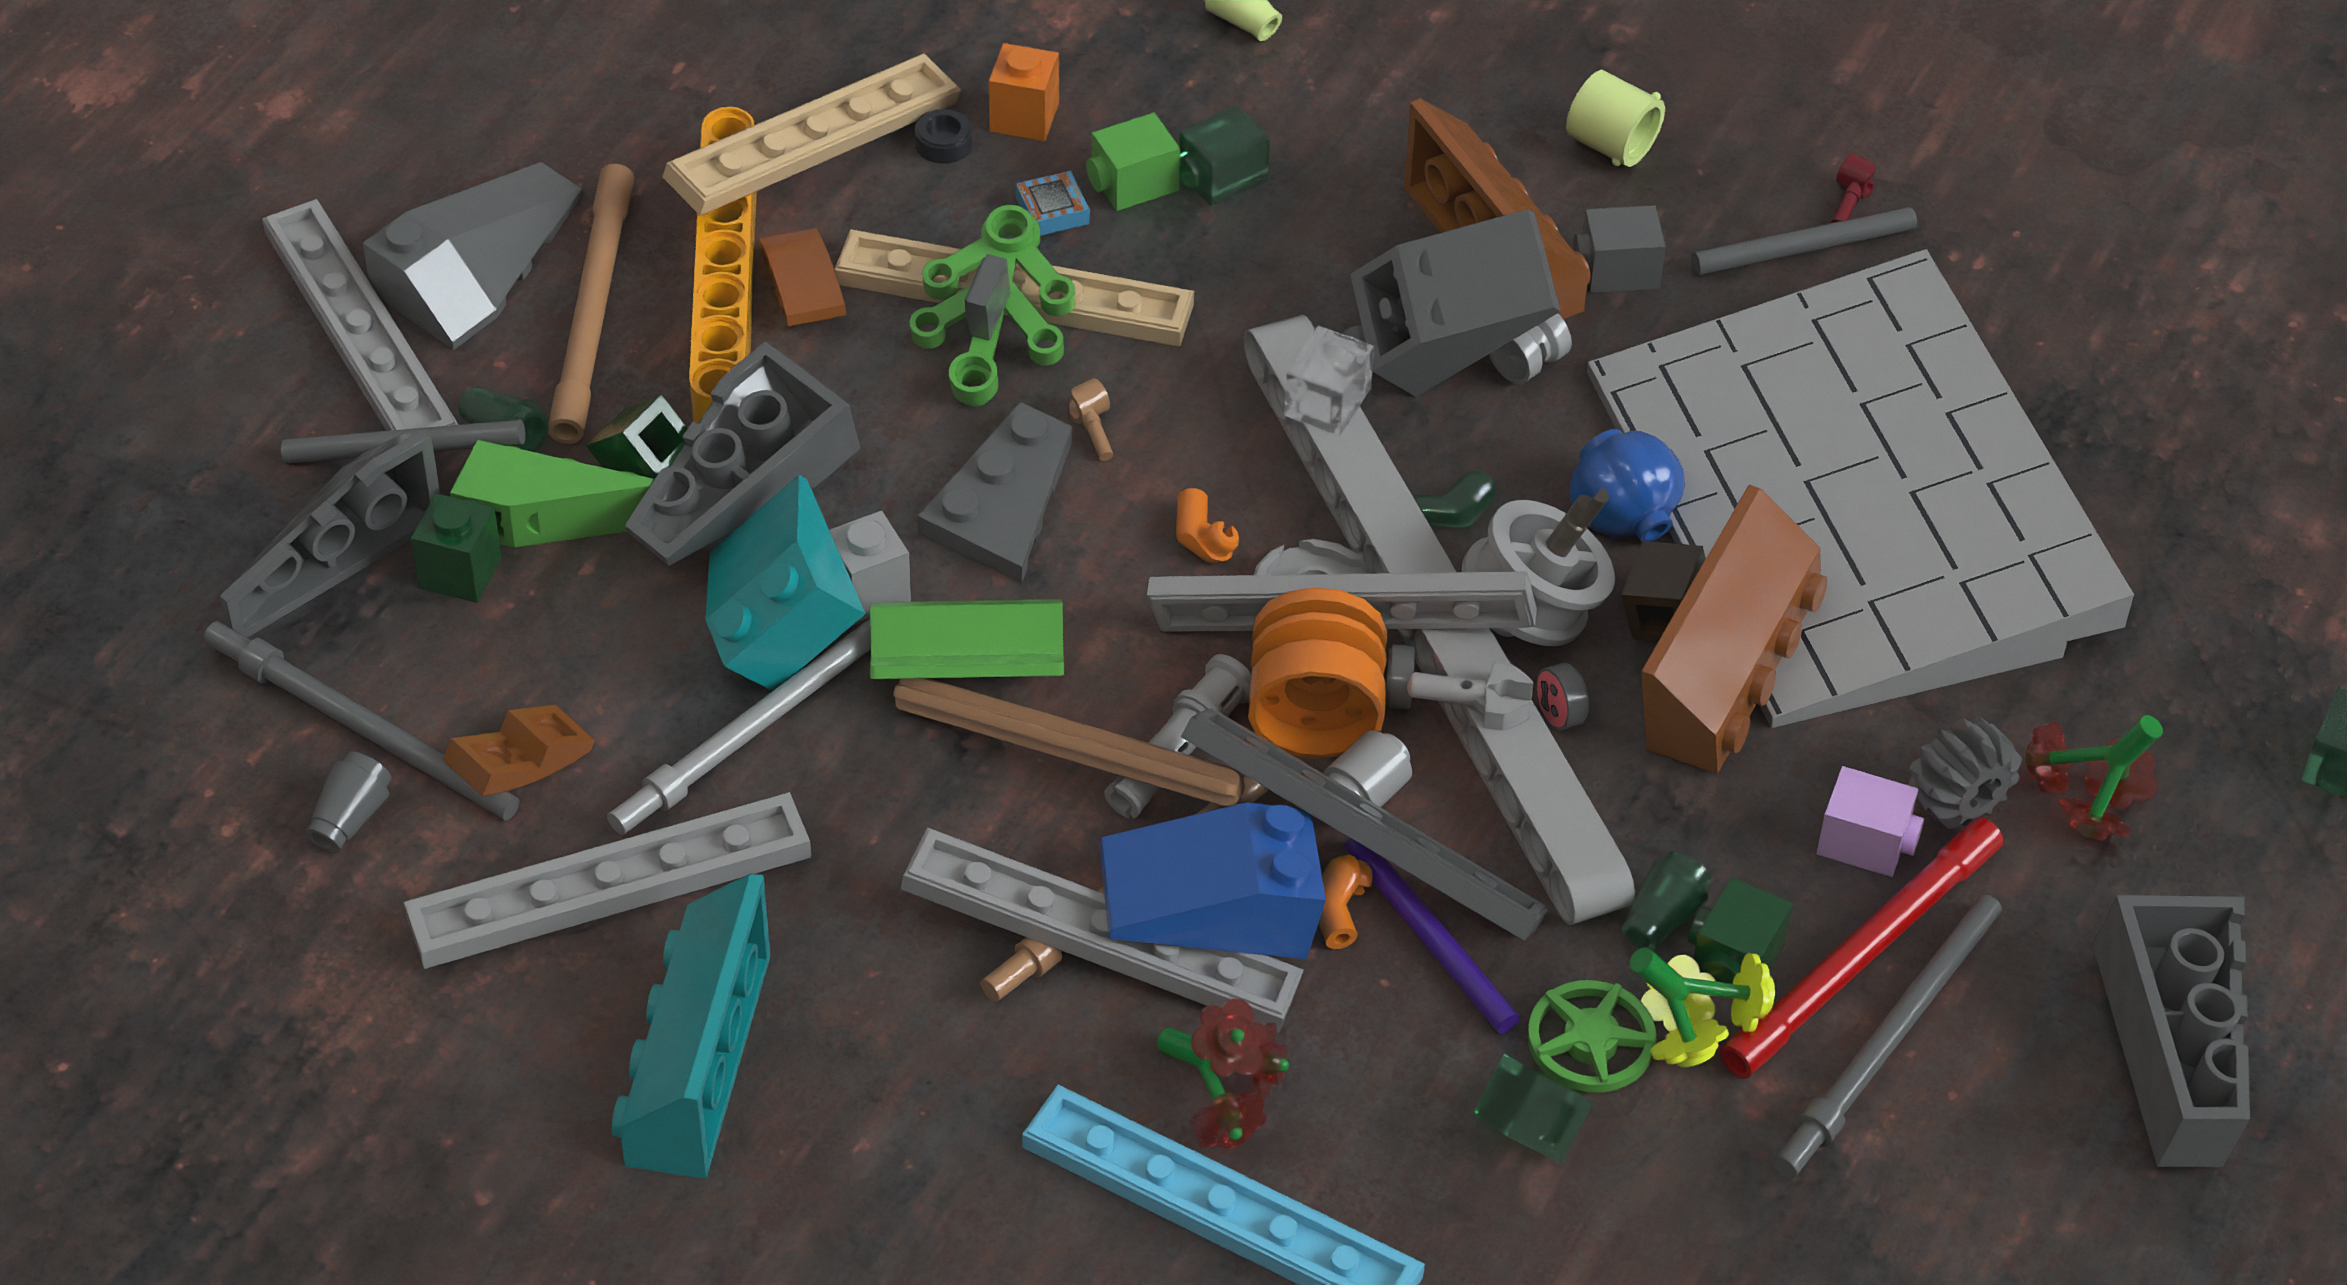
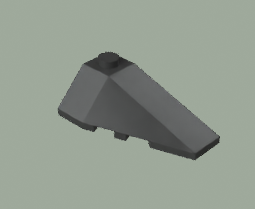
[363,162,583,350]

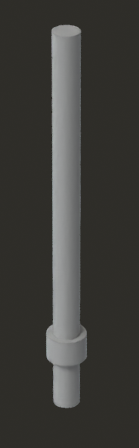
[607,619,871,835]

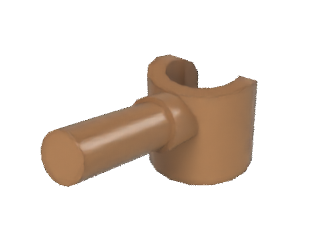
[1069,378,1113,461]

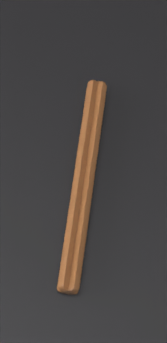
[893,678,1245,807]

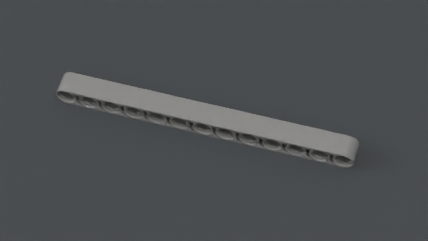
[1244,315,1635,925]

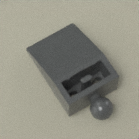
[1336,209,1561,397]

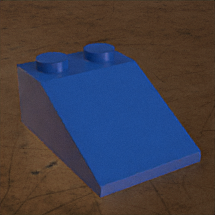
[1099,802,1326,959]

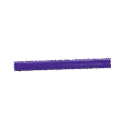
[1344,838,1520,1034]

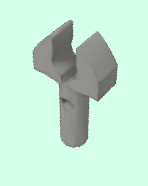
[1407,662,1533,731]

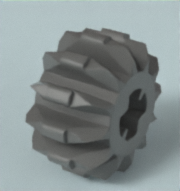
[1908,716,2022,829]

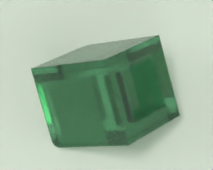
[1474,1054,1594,1164]

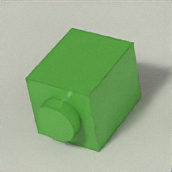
[1086,112,1180,211]

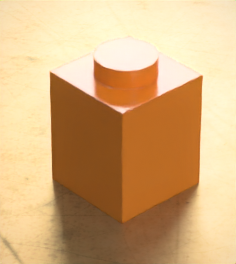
[989,43,1059,141]

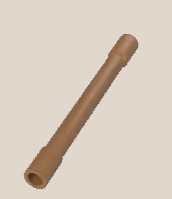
[547,164,635,444]

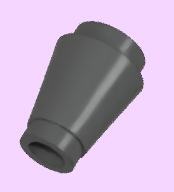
[305,751,392,853]

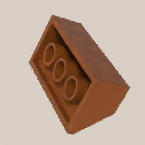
[1404,99,1591,319]
[1641,485,1827,774]

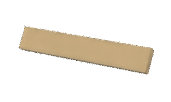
[663,54,961,216]
[834,229,1194,347]

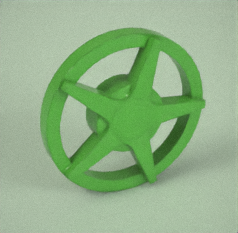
[1528,980,1656,1093]

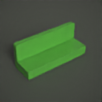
[870,599,1064,679]

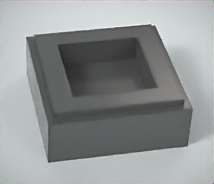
[964,254,1010,341]

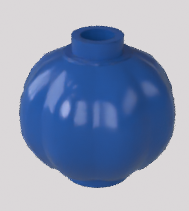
[1569,429,1685,542]

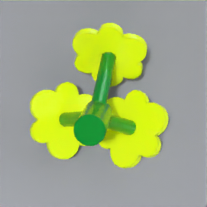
[1630,947,1775,1067]

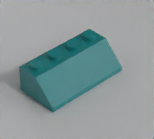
[612,873,771,1179]

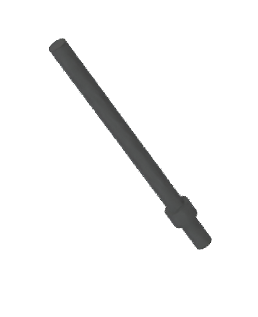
[204,621,520,821]
[1773,894,2002,1179]

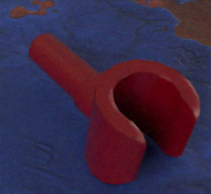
[1831,153,1875,223]

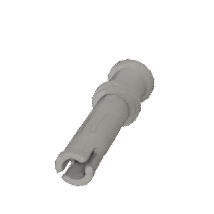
[1104,654,1251,819]

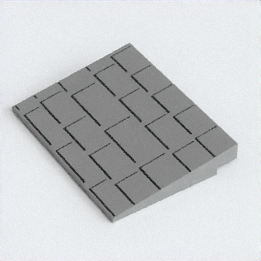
[1587,249,2134,728]

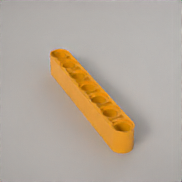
[689,107,757,423]

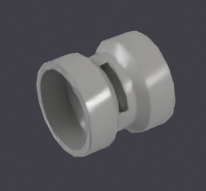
[1489,314,1572,384]

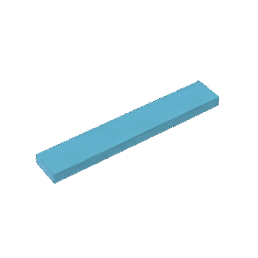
[1022,1085,1425,1285]

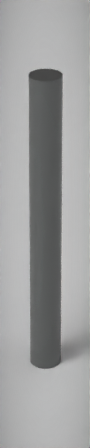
[1691,207,1917,275]
[281,420,525,464]

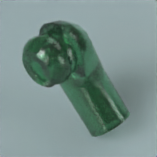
[1413,470,1496,527]

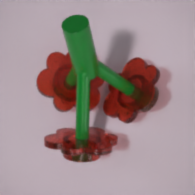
[2026,715,2163,840]
[1157,999,1289,1149]

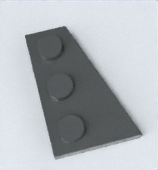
[918,402,1072,583]

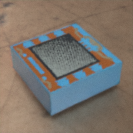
[1016,171,1090,236]

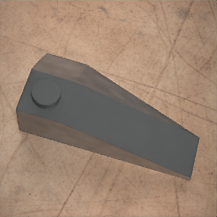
[625,341,861,566]
[220,429,440,638]

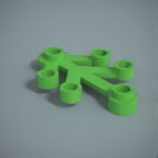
[909,205,1076,407]

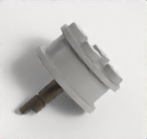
[1462,487,1615,646]

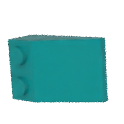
[705,475,866,691]

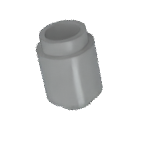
[1323,730,1412,808]

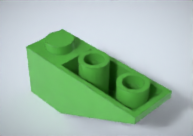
[450,440,654,548]

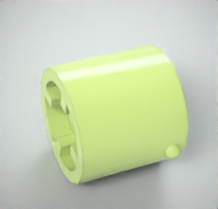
[1566,69,1665,167]

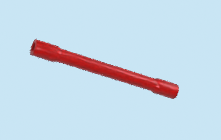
[1719,817,2004,1079]

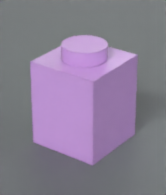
[1816,766,1924,878]

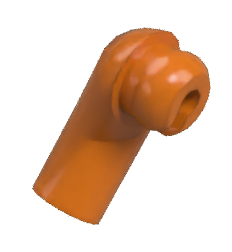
[1176,488,1239,563]
[1318,855,1373,949]

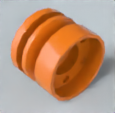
[1248,587,1387,758]

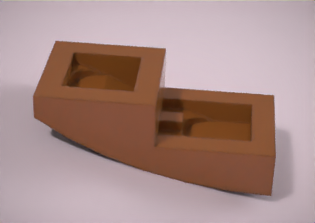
[760,228,846,327]
[442,704,595,797]

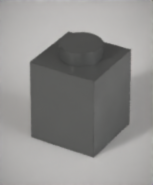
[1573,205,1666,293]

